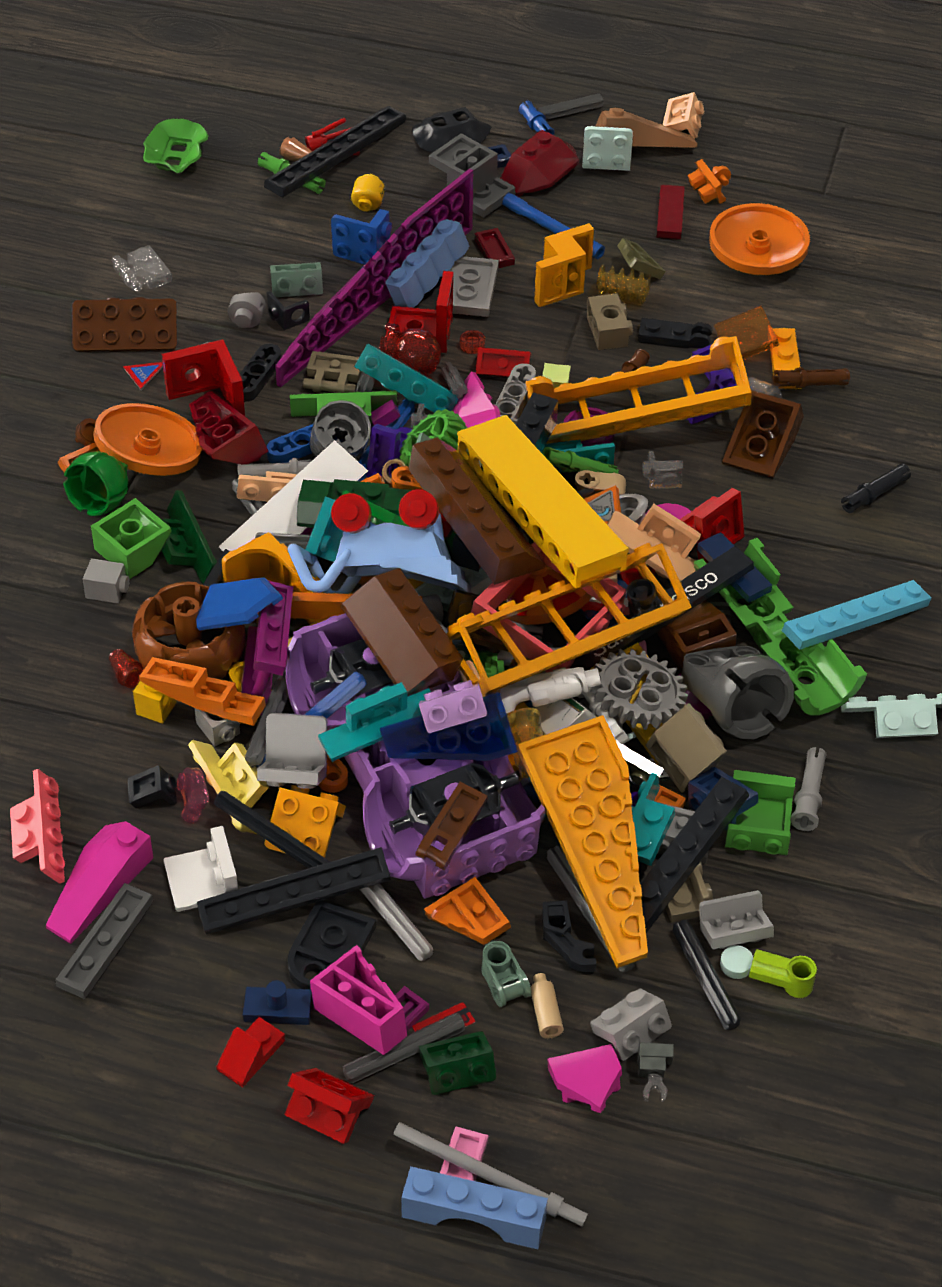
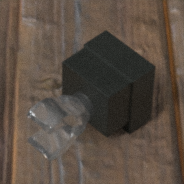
[638,1043,673,1102]

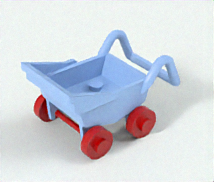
[288,489,472,594]

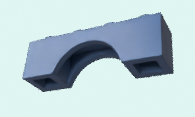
[401,1167,548,1249]

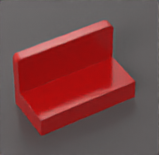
[476,347,531,377]

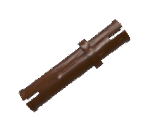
[772,367,850,388]

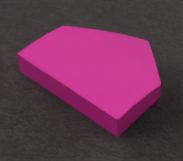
[547,1044,622,1113]

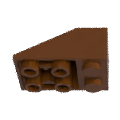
[656,600,737,673]

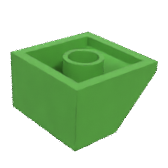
[91,498,171,579]

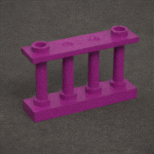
[240,580,293,716]

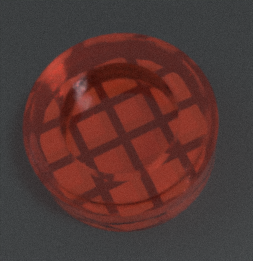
[460,330,486,354]

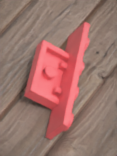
[10,769,65,884]

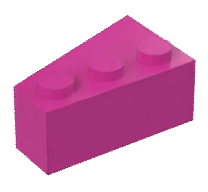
[310,945,407,1055]

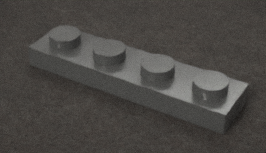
[55,883,153,999]

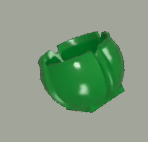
[63,451,128,516]

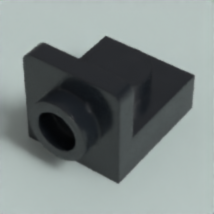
[128,765,178,808]

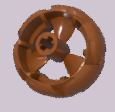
[132,582,246,680]

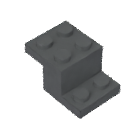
[429,133,516,218]

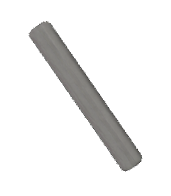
[360,884,433,961]

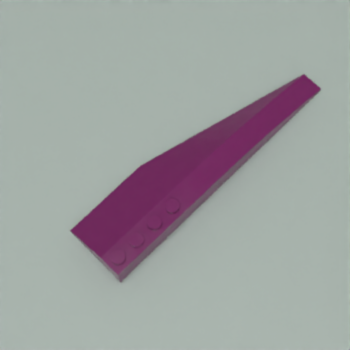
[275,168,473,387]

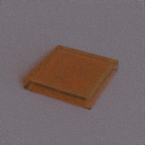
[714,305,779,359]

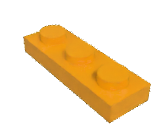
[768,328,801,389]

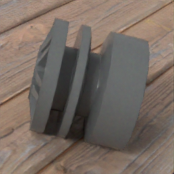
[309,400,371,461]

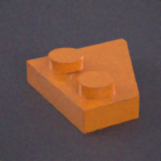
[424,877,511,945]

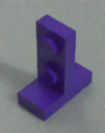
[366,424,413,480]

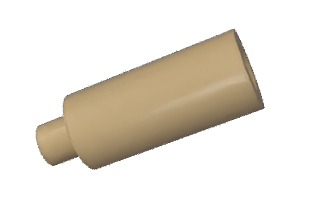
[531,973,564,1038]

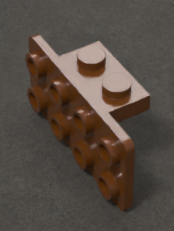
[72,297,177,352]

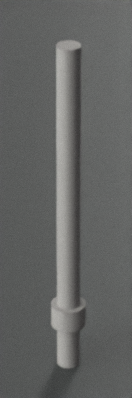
[394,1122,588,1227]

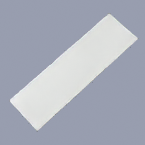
[219,440,368,551]

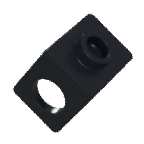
[267,291,310,330]

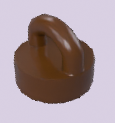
[75,418,96,446]

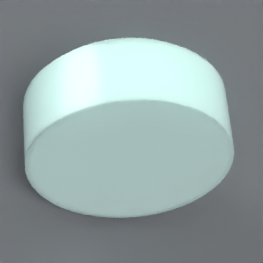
[720,945,753,979]

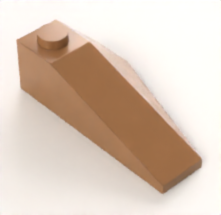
[595,108,697,148]

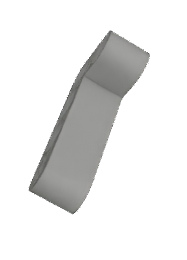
[495,363,536,425]

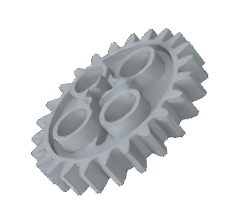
[590,649,688,730]

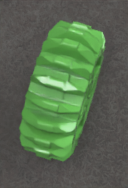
[399,409,468,466]

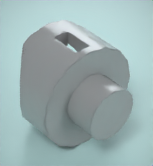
[228,292,266,328]

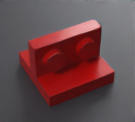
[679,488,745,563]
[284,1068,374,1144]

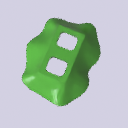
[143,119,208,173]

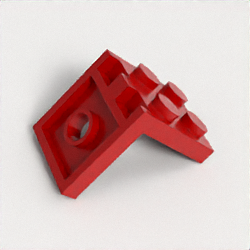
[385,271,454,353]
[162,339,245,416]

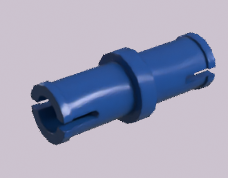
[519,101,555,135]

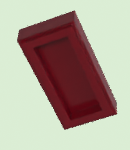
[474,228,515,268]

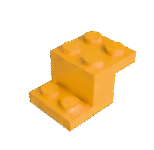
[535,223,594,307]

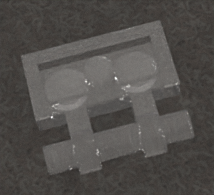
[111,245,173,292]

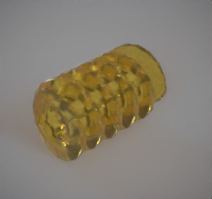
[596,264,652,304]

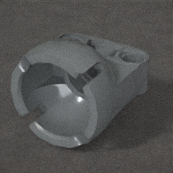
[681,646,794,739]

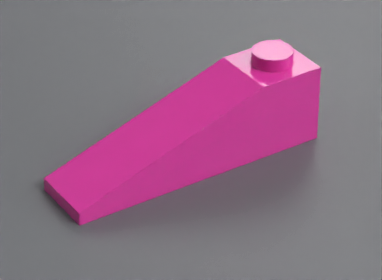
[452,371,500,428]
[46,821,153,944]

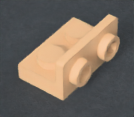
[663,92,704,139]

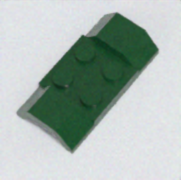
[296,479,412,528]

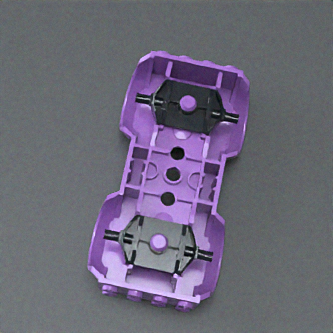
[286,613,546,899]

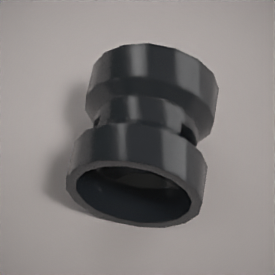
[626,579,658,618]

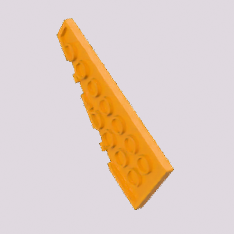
[517,715,648,968]

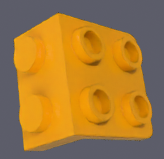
[265,785,346,858]

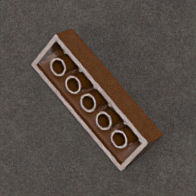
[408,437,545,585]

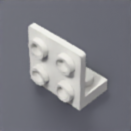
[164,826,238,912]

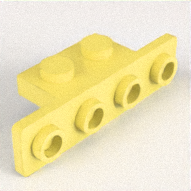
[188,740,269,834]

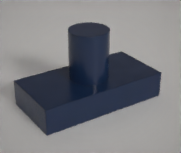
[243,980,312,1025]

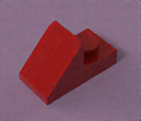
[217,1017,285,1087]

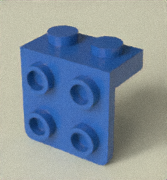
[331,209,392,265]

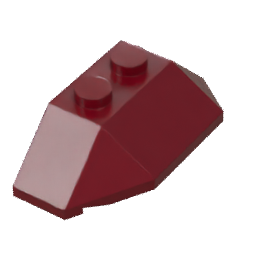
[500,130,579,197]

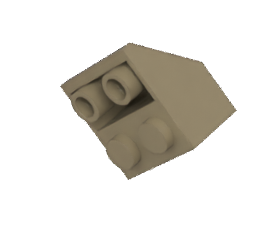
[645,703,727,793]

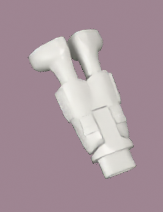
[496,667,601,723]

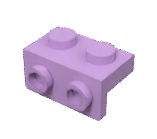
[419,680,487,733]

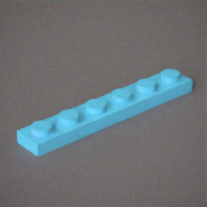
[782,580,931,650]

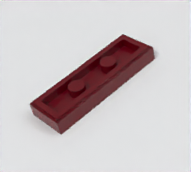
[656,185,685,239]

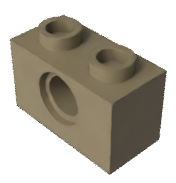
[587,293,633,350]

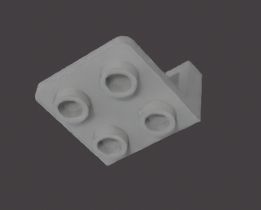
[257,713,328,789]

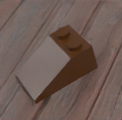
[722,390,804,478]

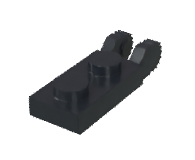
[638,318,713,349]

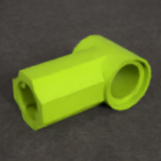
[749,949,817,998]

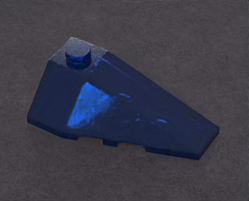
[380,690,518,761]

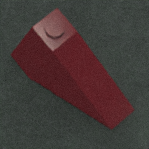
[189,390,268,465]

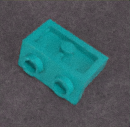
[305,496,343,562]

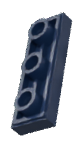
[697,532,772,603]

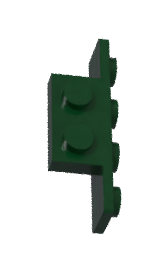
[160,490,217,584]

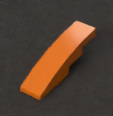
[139,657,266,726]

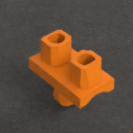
[687,159,731,204]

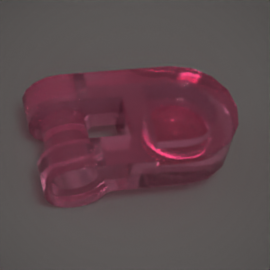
[177,767,209,823]

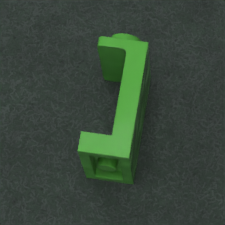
[725,770,796,855]

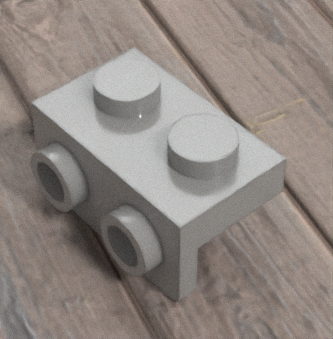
[699,890,774,949]
[590,988,672,1061]

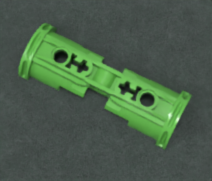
[694,538,867,715]

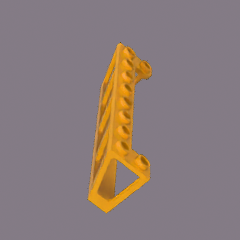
[525,336,752,444]
[446,543,692,696]

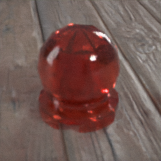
[379,323,441,377]

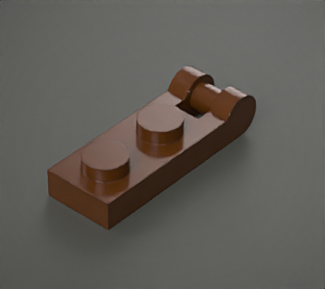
[415,781,488,870]

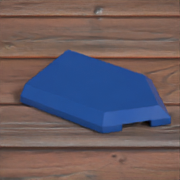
[196,577,283,630]

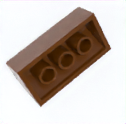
[341,568,463,697]

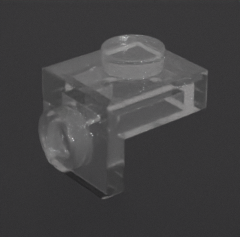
[642,451,684,488]

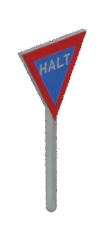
[123,342,210,391]

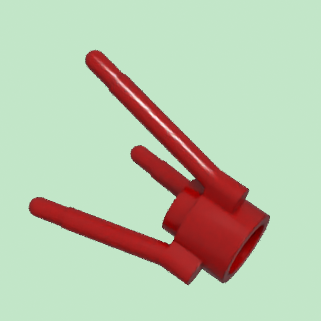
[305,118,360,155]

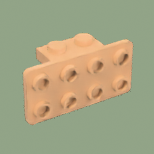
[607,504,701,581]

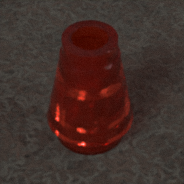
[109,649,144,688]

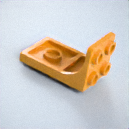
[222,532,323,625]

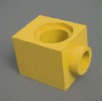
[133,681,177,724]

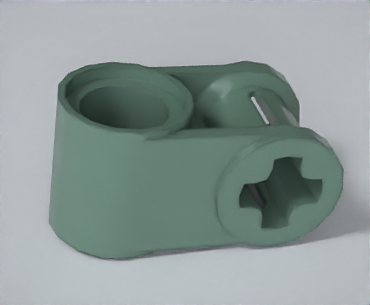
[481,941,531,1007]

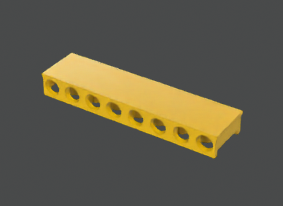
[457,415,629,589]

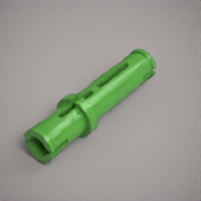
[258,152,326,194]
[542,447,618,473]

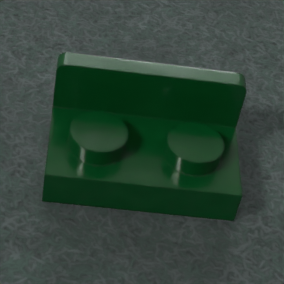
[419,1031,496,1095]

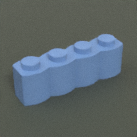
[386,219,469,308]

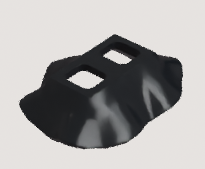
[412,107,491,153]

